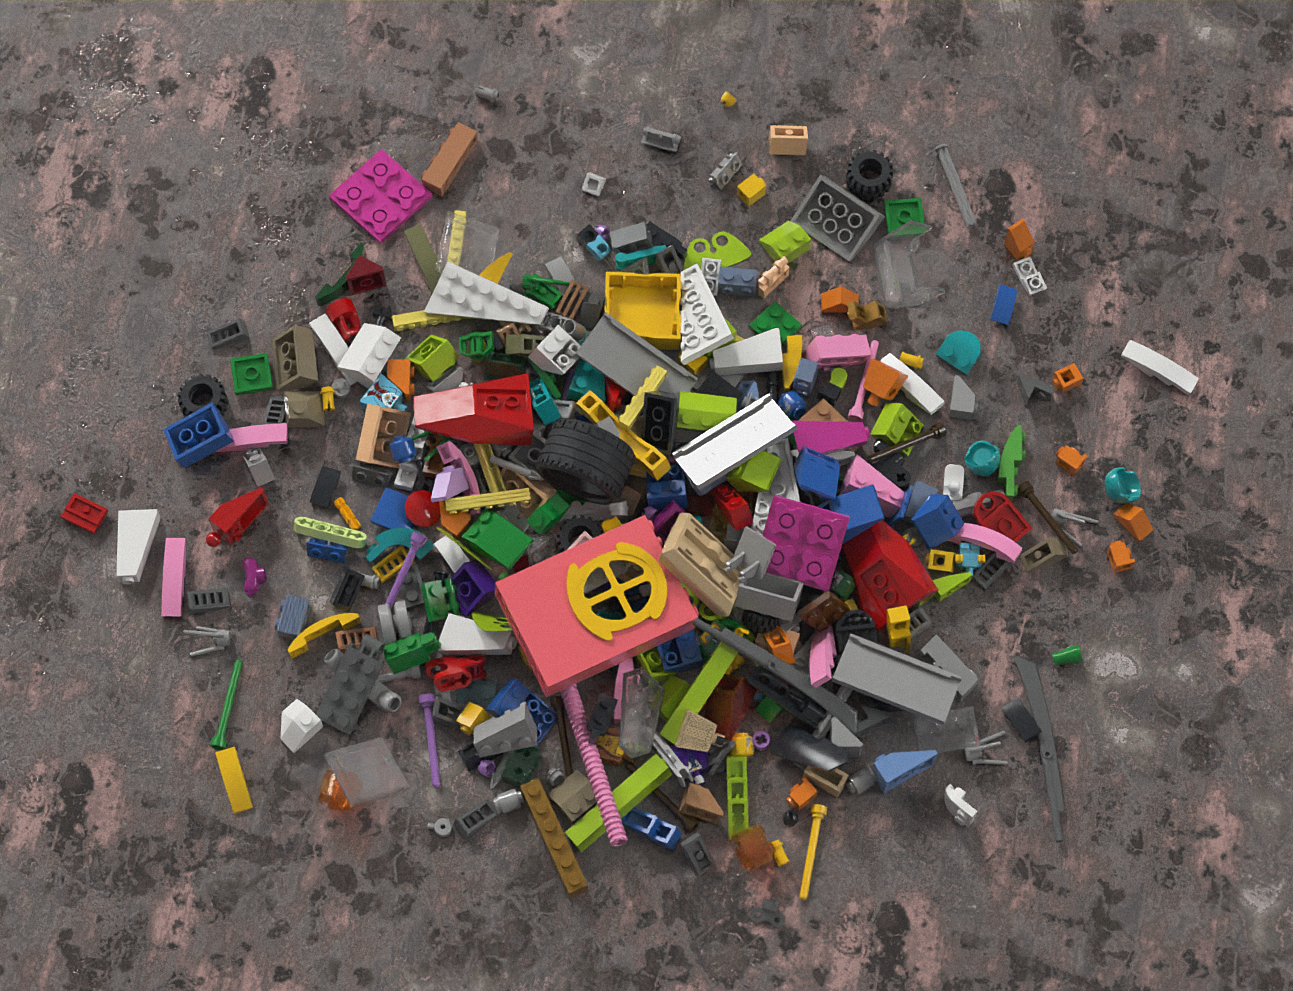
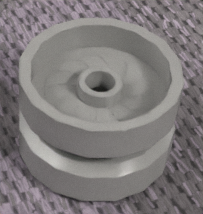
[378,600,413,645]

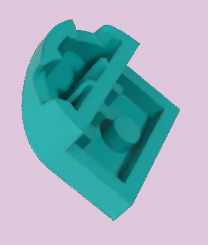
[936,331,982,375]

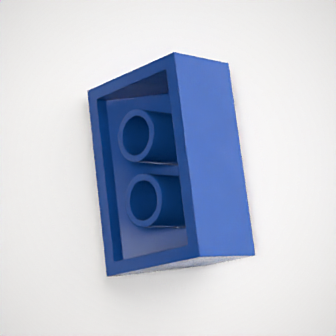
[163,402,234,468]

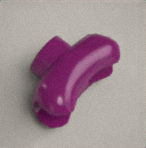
[242,558,266,595]

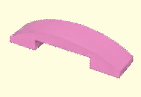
[437,441,481,515]
[948,523,1022,563]

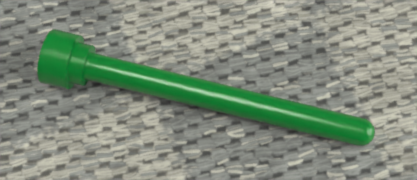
[210,659,242,750]

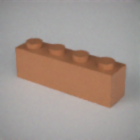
[421,122,478,197]

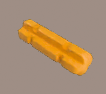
[334,497,361,530]

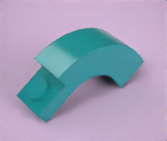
[365,528,435,562]

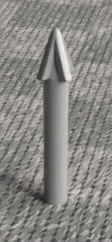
[490,455,544,480]
[490,750,515,789]

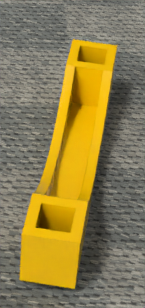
[576,390,671,481]

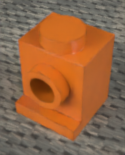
[1052,363,1084,393]
[1055,445,1087,476]
[1107,541,1135,573]
[786,776,818,811]

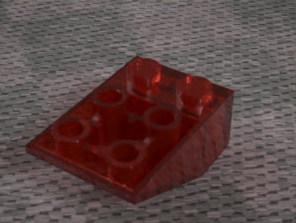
[705,674,758,741]

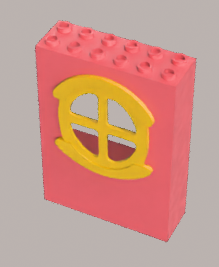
[494,515,699,697]

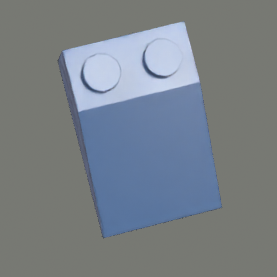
[872,750,938,793]

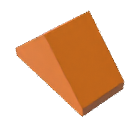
[821,286,859,313]
[1113,503,1154,542]

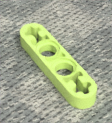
[293,517,367,548]

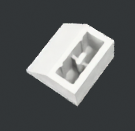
[528,325,581,375]

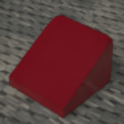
[512,555,532,574]

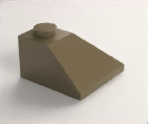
[284,391,325,428]

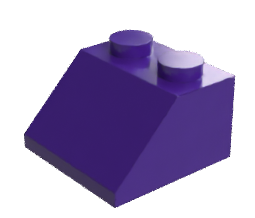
[444,560,495,617]

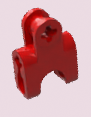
[424,654,486,692]

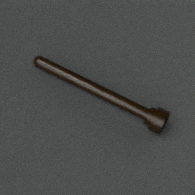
[866,422,946,463]
[1018,481,1078,554]
[550,695,573,778]
[625,762,700,834]

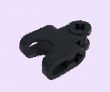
[867,439,911,492]

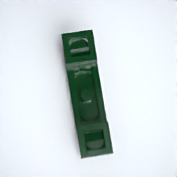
[315,242,366,306]

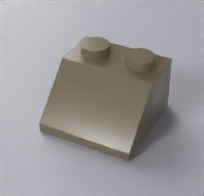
[547,770,597,826]

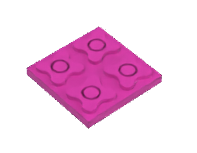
[329,149,433,244]
[762,495,850,591]

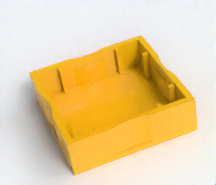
[605,272,681,350]

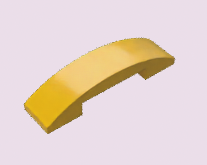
[288,613,361,659]

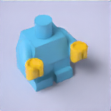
[955,543,986,576]

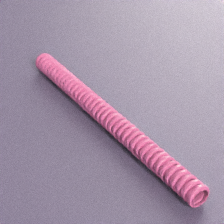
[560,684,628,846]

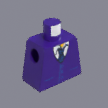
[670,746,709,786]

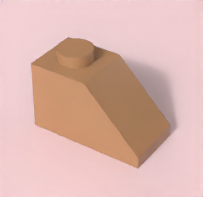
[679,783,723,824]

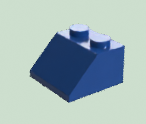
[911,494,964,549]

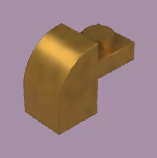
[847,301,888,330]

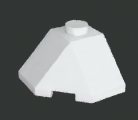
[280,699,323,753]

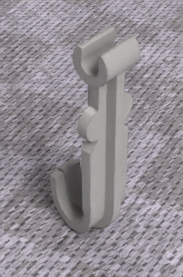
[559,499,629,522]
[634,727,693,787]

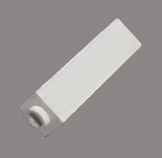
[710,328,783,375]
[117,509,160,584]
[437,613,517,656]

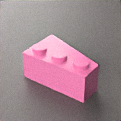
[802,334,871,371]
[840,454,904,519]

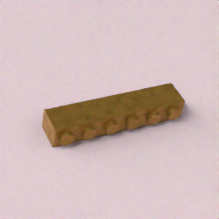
[520,778,588,899]

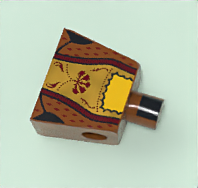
[596,724,639,767]

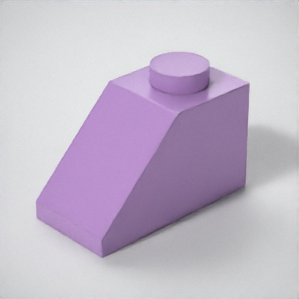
[431,465,469,502]

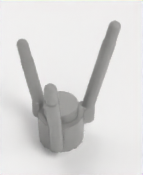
[1051,508,1098,547]
[183,626,230,657]
[964,731,1008,765]

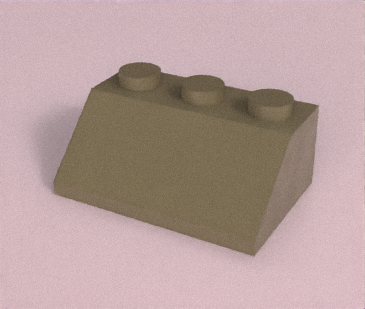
[272,325,318,391]

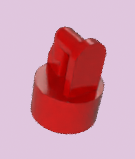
[326,297,361,341]

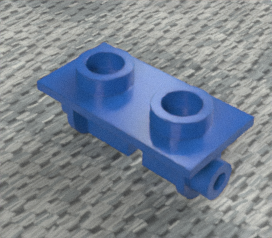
[307,538,348,563]

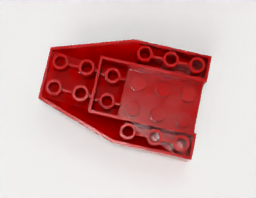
[413,373,534,445]
[840,520,939,633]

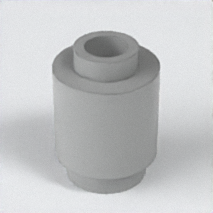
[846,767,877,795]
[493,789,524,814]

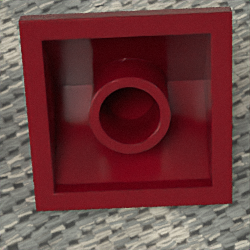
[346,255,387,295]

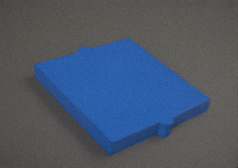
[887,489,912,527]

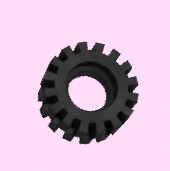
[742,610,778,633]

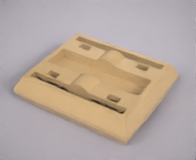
[659,513,744,617]

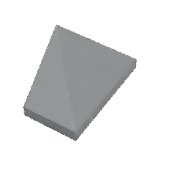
[426,364,464,392]

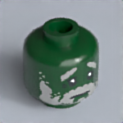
[829,571,855,600]

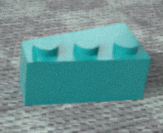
[566,358,605,403]

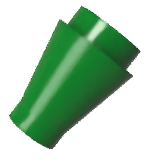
[1052,645,1083,665]

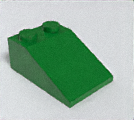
[462,509,534,570]

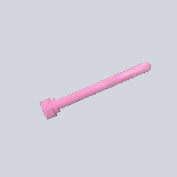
[848,340,879,422]

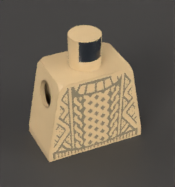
[675,709,725,752]

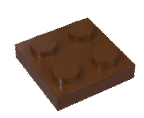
[797,591,851,632]

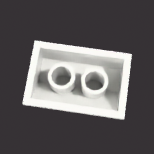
[337,323,401,388]

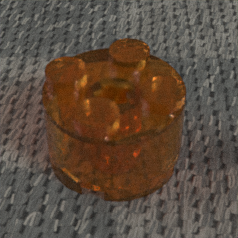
[318,770,362,811]
[731,824,775,872]

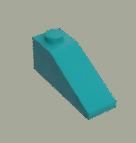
[529,377,562,426]

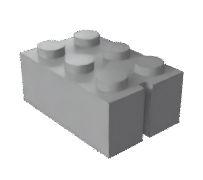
[735,573,804,621]

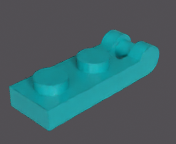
[615,245,666,272]

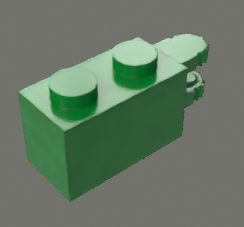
[384,632,442,674]

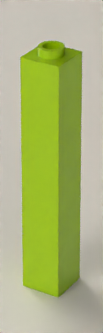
[659,641,738,744]
[565,754,672,853]

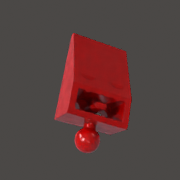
[206,488,269,547]

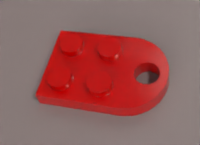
[973,491,1032,543]

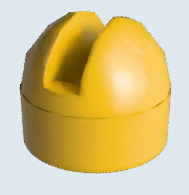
[721,91,737,107]

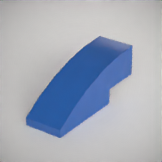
[621,807,683,851]

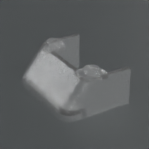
[874,220,946,309]

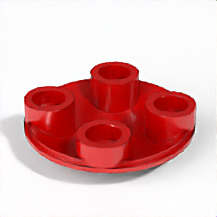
[405,490,441,527]

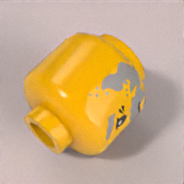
[728,733,754,761]

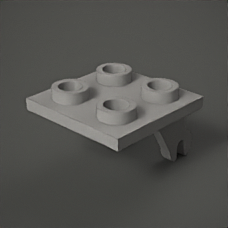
[723,527,776,582]

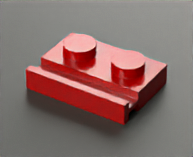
[60,493,109,535]

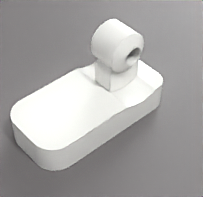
[943,464,964,502]

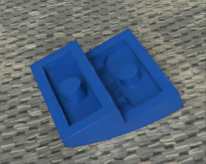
[370,488,414,530]

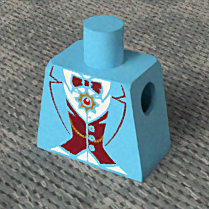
[360,373,408,412]

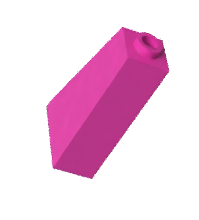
[791,421,871,455]

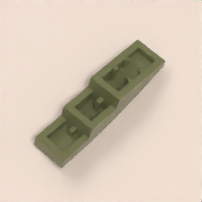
[404,224,443,294]

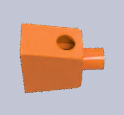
[863,358,908,407]

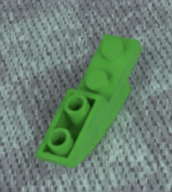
[997,425,1025,502]

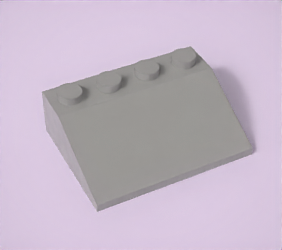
[791,175,885,262]

